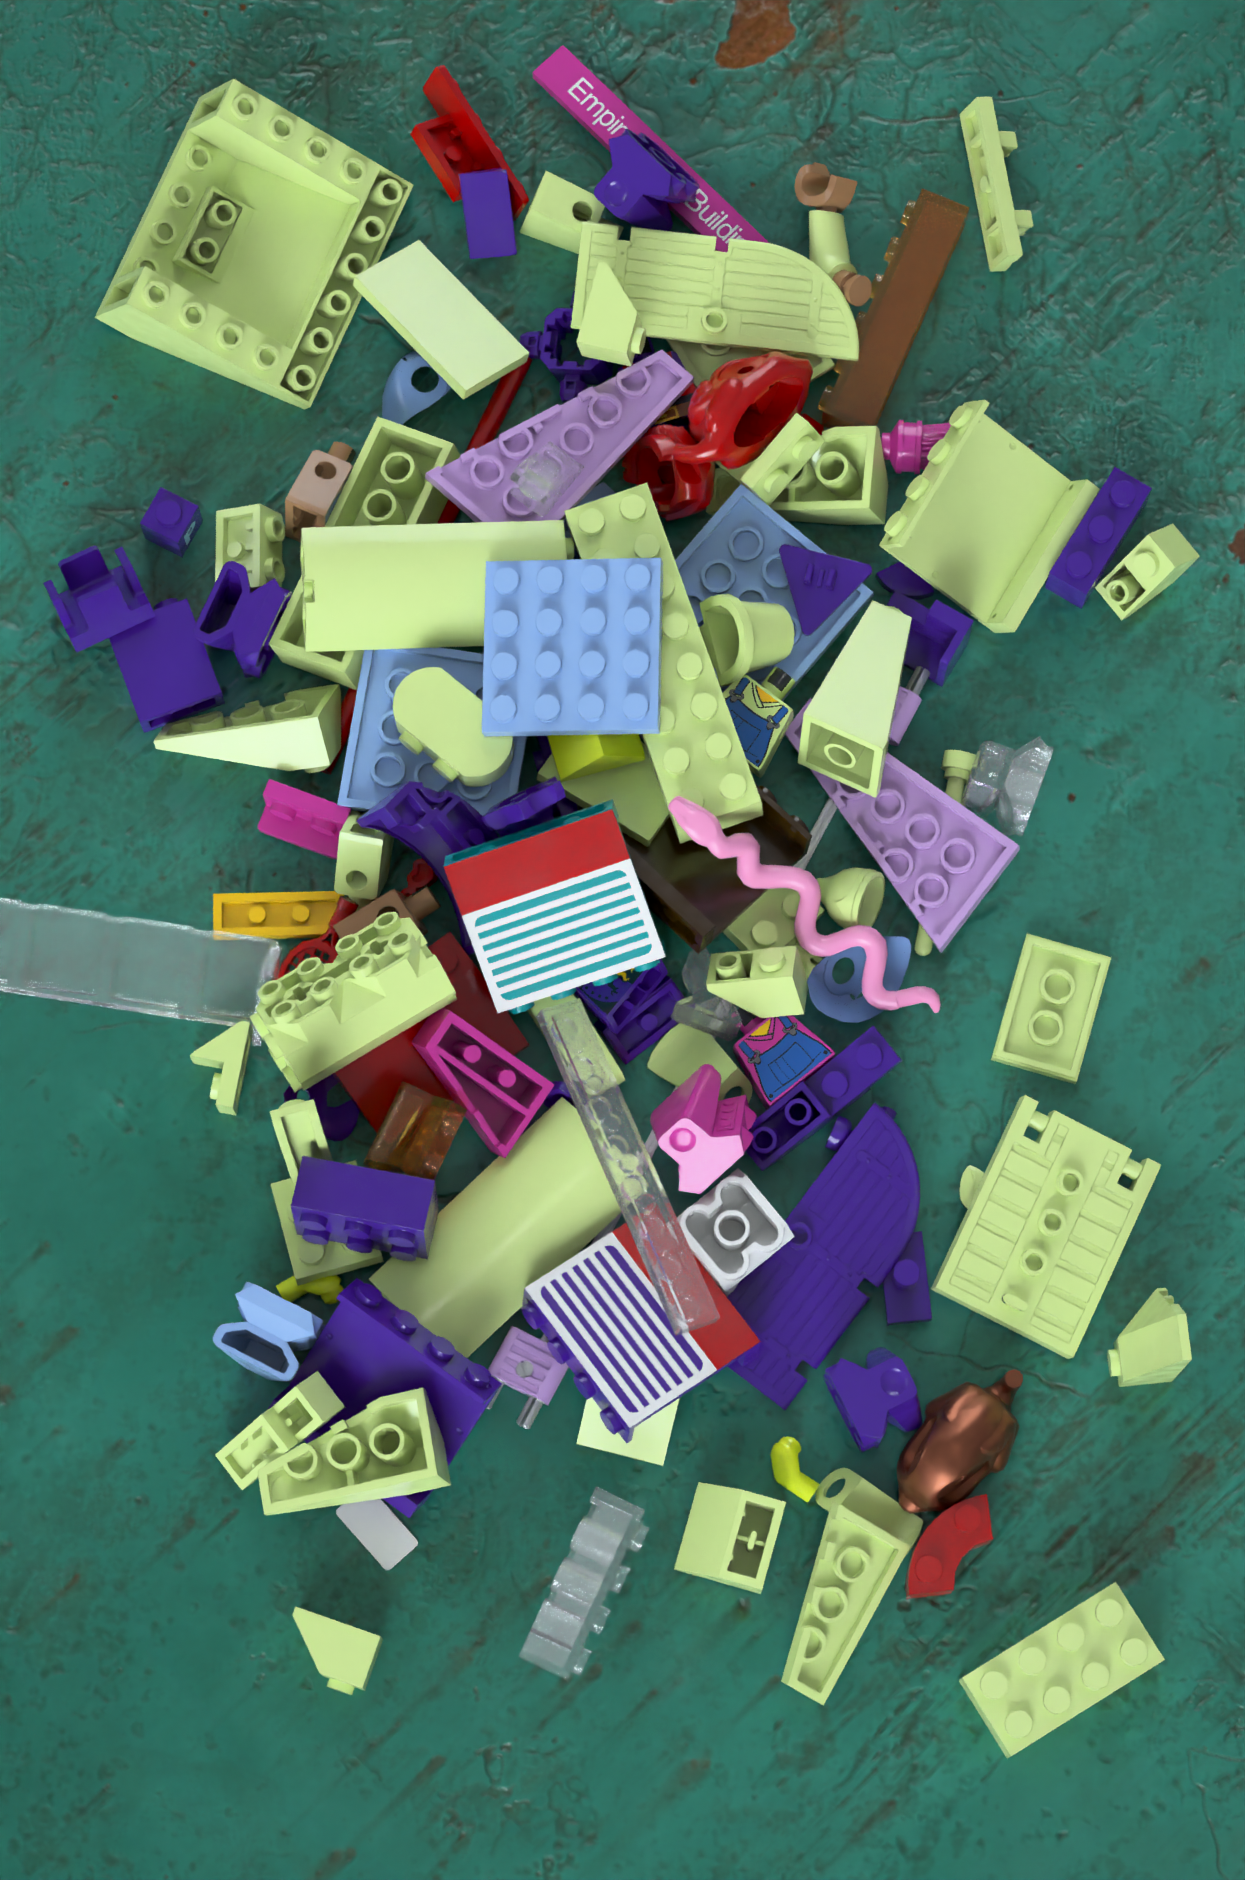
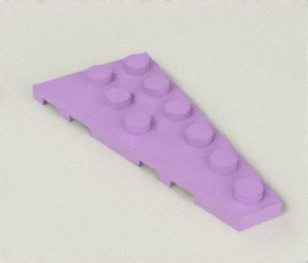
[425,350,694,522]
[785,698,1020,953]

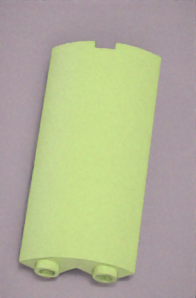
[300,520,574,652]
[369,1097,648,1358]

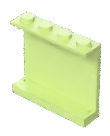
[879,400,1100,633]

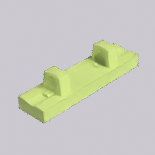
[959,97,1033,272]

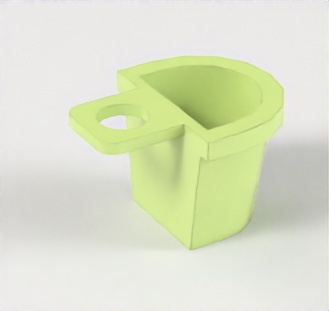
[699,594,795,686]

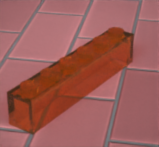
[818,188,970,429]

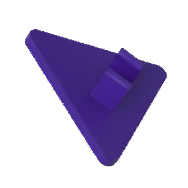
[779,544,872,636]

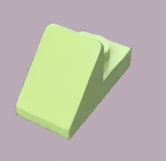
[190,1021,253,1115]

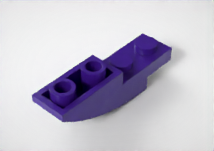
[746,1026,903,1171]

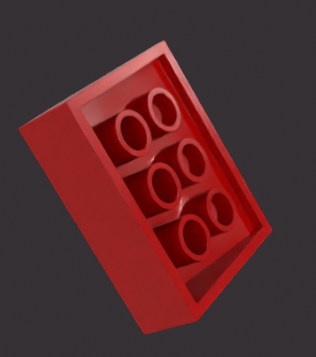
[333,932,529,1149]

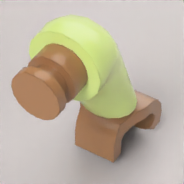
[794,162,872,306]

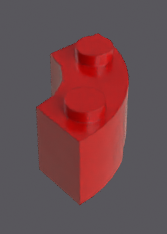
[905,1494,993,1599]

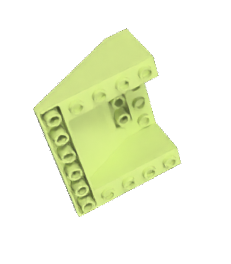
[95,79,414,409]

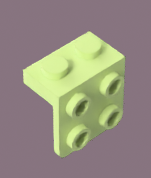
[714,413,825,506]

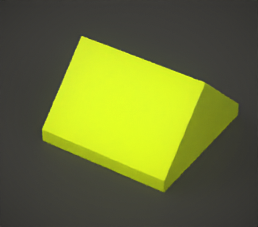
[547,734,646,782]

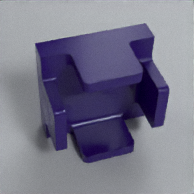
[43,545,155,653]

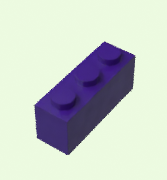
[1045,467,1152,609]

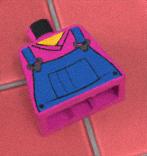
[730,1008,835,1110]

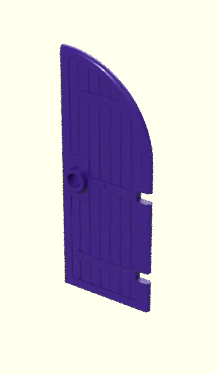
[727,1103,920,1410]

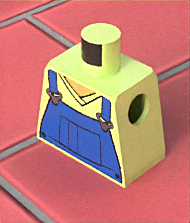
[723,666,795,778]

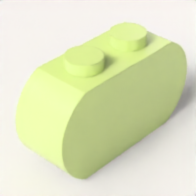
[393,667,514,787]

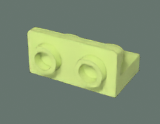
[215,504,285,592]

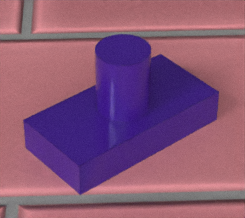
[882,1231,932,1326]

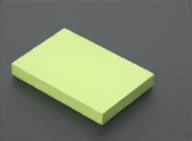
[537,742,670,847]
[991,934,1111,1084]

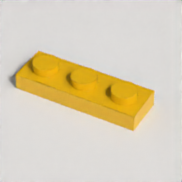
[213,891,345,940]

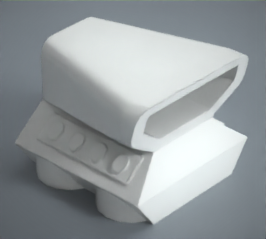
[669,1168,795,1297]

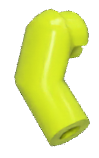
[276,1275,344,1304]
[770,1436,820,1503]

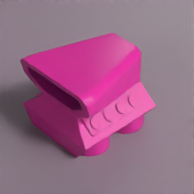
[650,1064,757,1194]

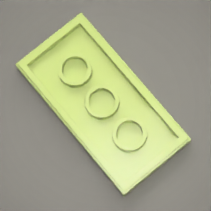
[353,240,529,400]

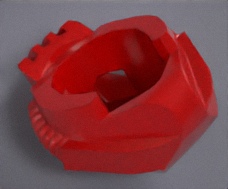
[622,424,715,521]

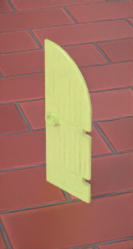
[571,221,859,361]

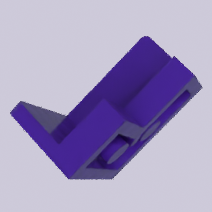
[887,590,974,687]

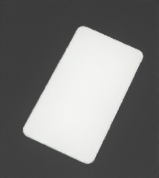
[336,1499,418,1570]

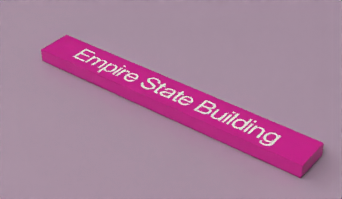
[532,45,769,252]

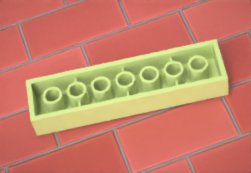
[564,483,763,844]

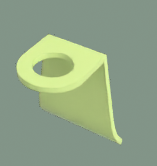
[647,1017,752,1103]
[815,1468,924,1556]

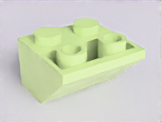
[674,1482,786,1594]

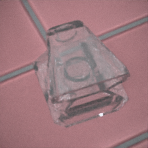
[960,736,1054,837]

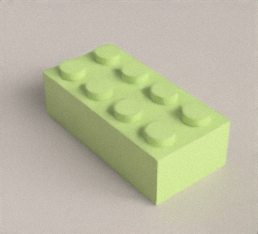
[959,1582,1165,1758]

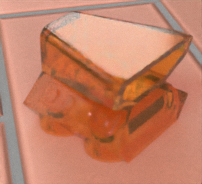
[362,1081,467,1180]

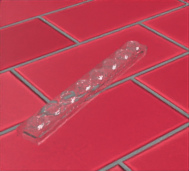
[536,998,720,1336]

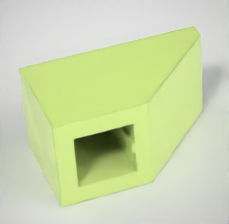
[1095,524,1200,620]
[706,946,808,1018]

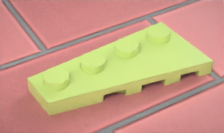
[781,1501,910,1706]

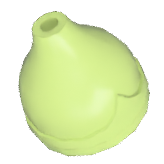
[817,867,885,929]

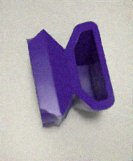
[594,129,700,231]
[193,561,292,679]
[823,1347,923,1453]

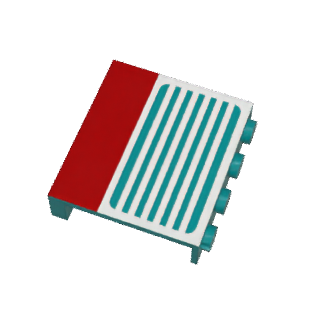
[443,799,666,1014]

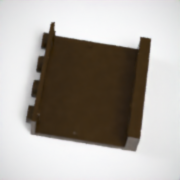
[621,784,812,954]

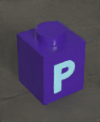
[140,487,203,558]

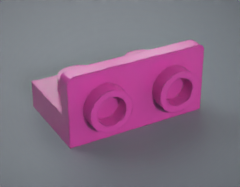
[258,779,351,859]

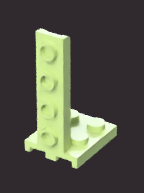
[270,1099,384,1285]

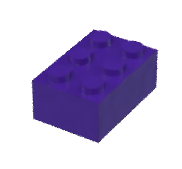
[291,1156,439,1261]

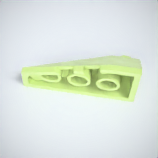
[706,426,888,525]
[154,684,341,773]
[1107,1288,1192,1387]
[257,1388,451,1516]

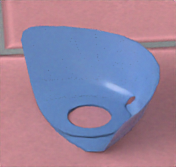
[382,351,451,425]
[807,936,911,1023]

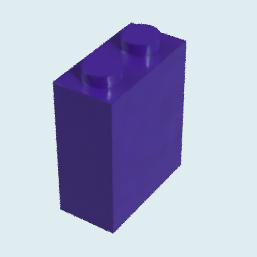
[109,598,225,733]

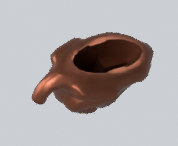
[897,1370,1023,1514]

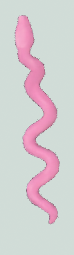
[668,796,941,1013]

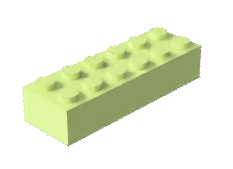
[269,416,460,690]

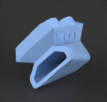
[213,1282,325,1381]

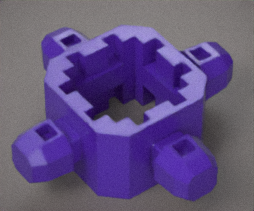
[519,291,638,403]

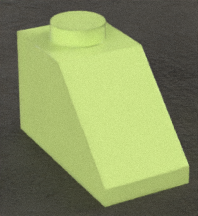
[576,261,646,366]
[292,1606,383,1695]

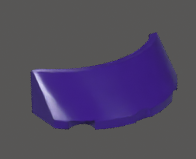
[357,781,499,955]

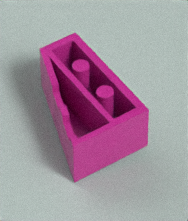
[412,1008,554,1158]

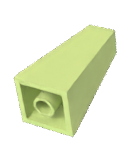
[798,600,912,798]

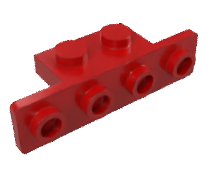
[410,65,529,222]

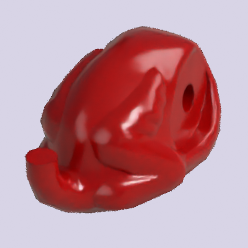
[672,351,813,469]

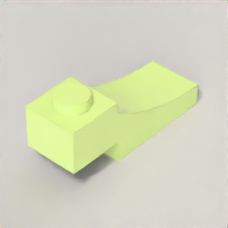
[215,1371,345,1490]

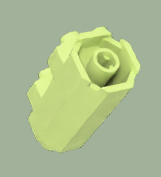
[250,912,457,1092]

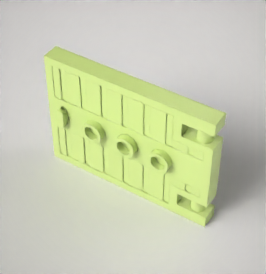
[931,1095,1161,1359]

